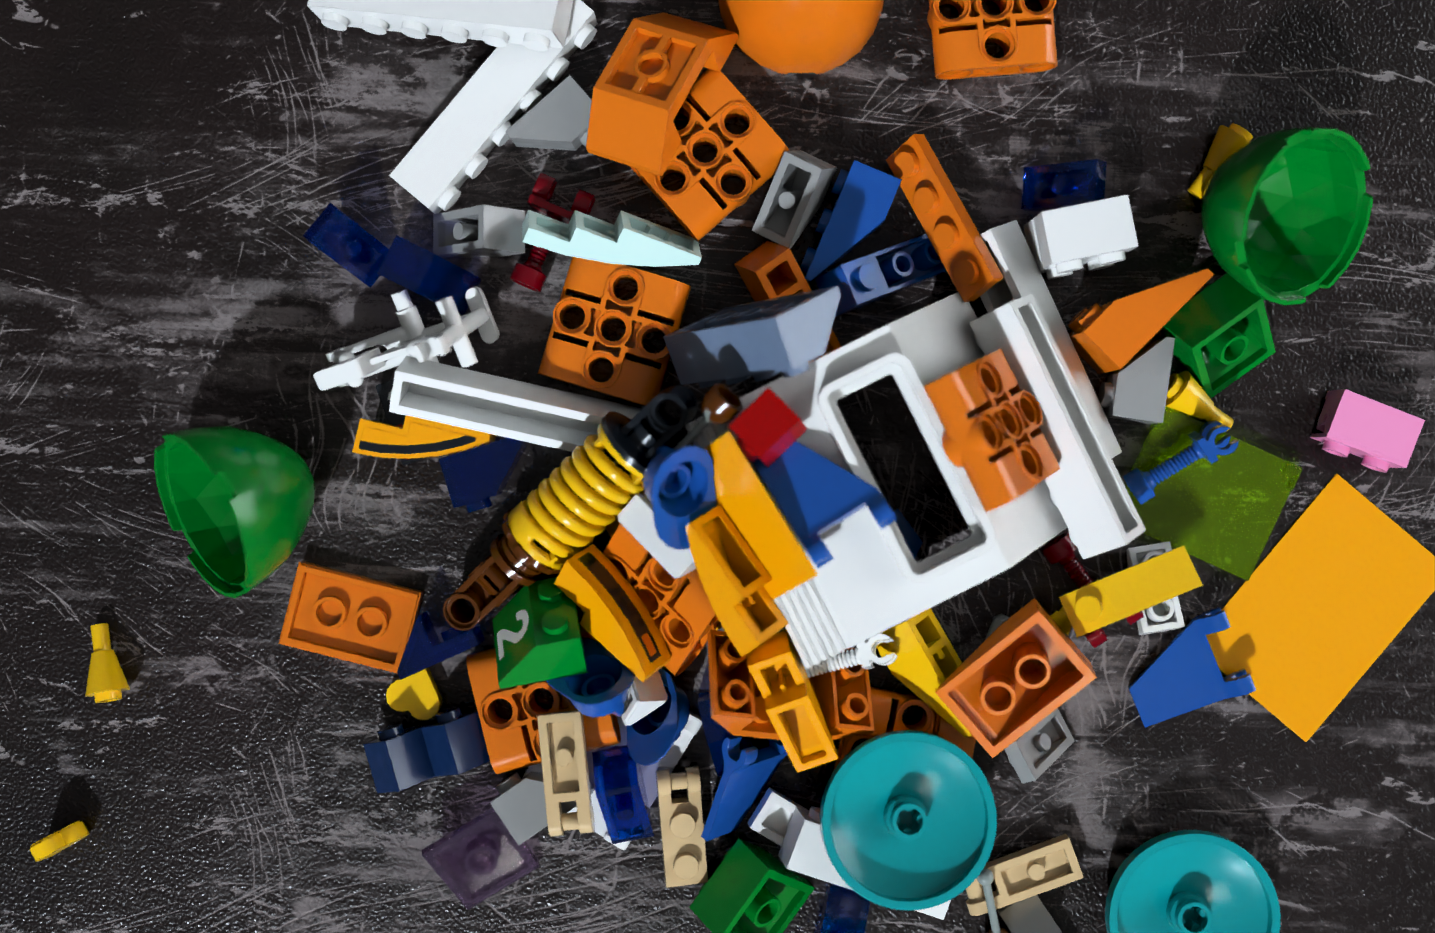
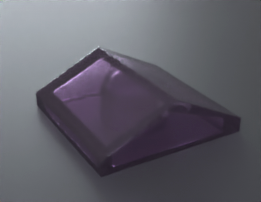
[421,807,540,910]

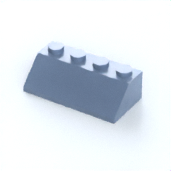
[664,286,841,388]

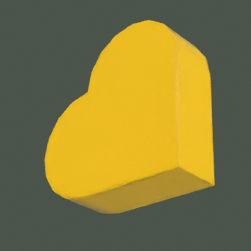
[386,666,442,720]
[29,820,89,862]

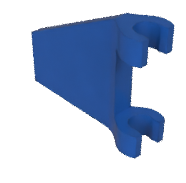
[753,441,897,569]
[1128,607,1256,727]
[701,735,787,841]

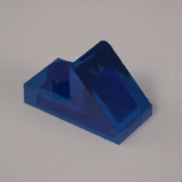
[1021,159,1107,212]
[303,202,397,288]
[397,612,485,680]
[814,882,870,933]

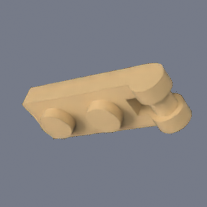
[537,710,595,837]
[656,766,708,888]
[965,834,1084,916]

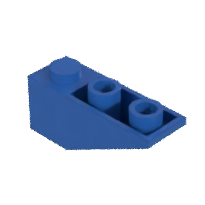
[800,160,901,285]
[815,234,947,317]

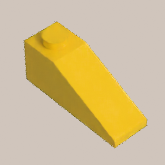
[1059,545,1203,638]
[877,608,972,738]

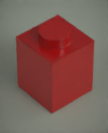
[729,387,807,467]

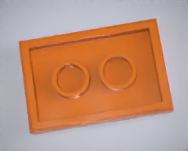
[278,561,424,674]

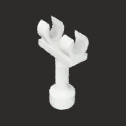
[800,634,898,678]

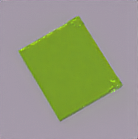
[1125,407,1302,581]

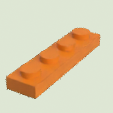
[886,134,1004,302]

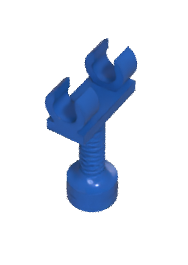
[1122,421,1239,505]

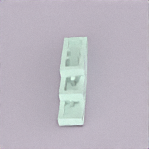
[522,209,702,267]

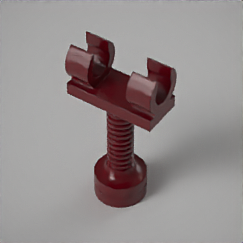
[509,173,596,292]
[1041,531,1144,648]

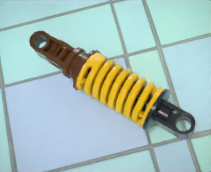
[443,385,698,631]

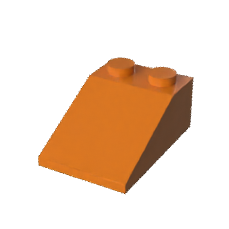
[1067,268,1214,374]
[935,598,1097,758]

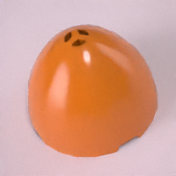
[719,0,884,74]

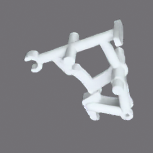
[313,286,500,390]

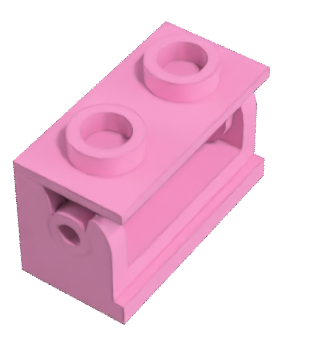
[1310,389,1425,473]

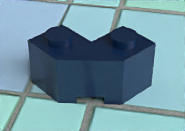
[363,707,490,793]

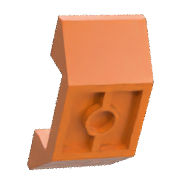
[586,12,739,176]
[707,630,875,740]

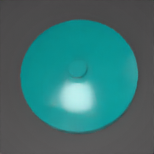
[820,730,997,911]
[1105,830,1281,933]

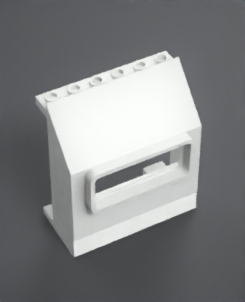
[685,292,1068,669]

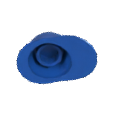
[642,445,716,550]
[546,638,635,717]
[626,668,690,766]

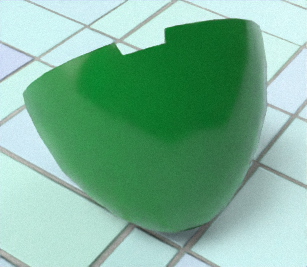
[1201,128,1373,305]
[154,426,315,598]

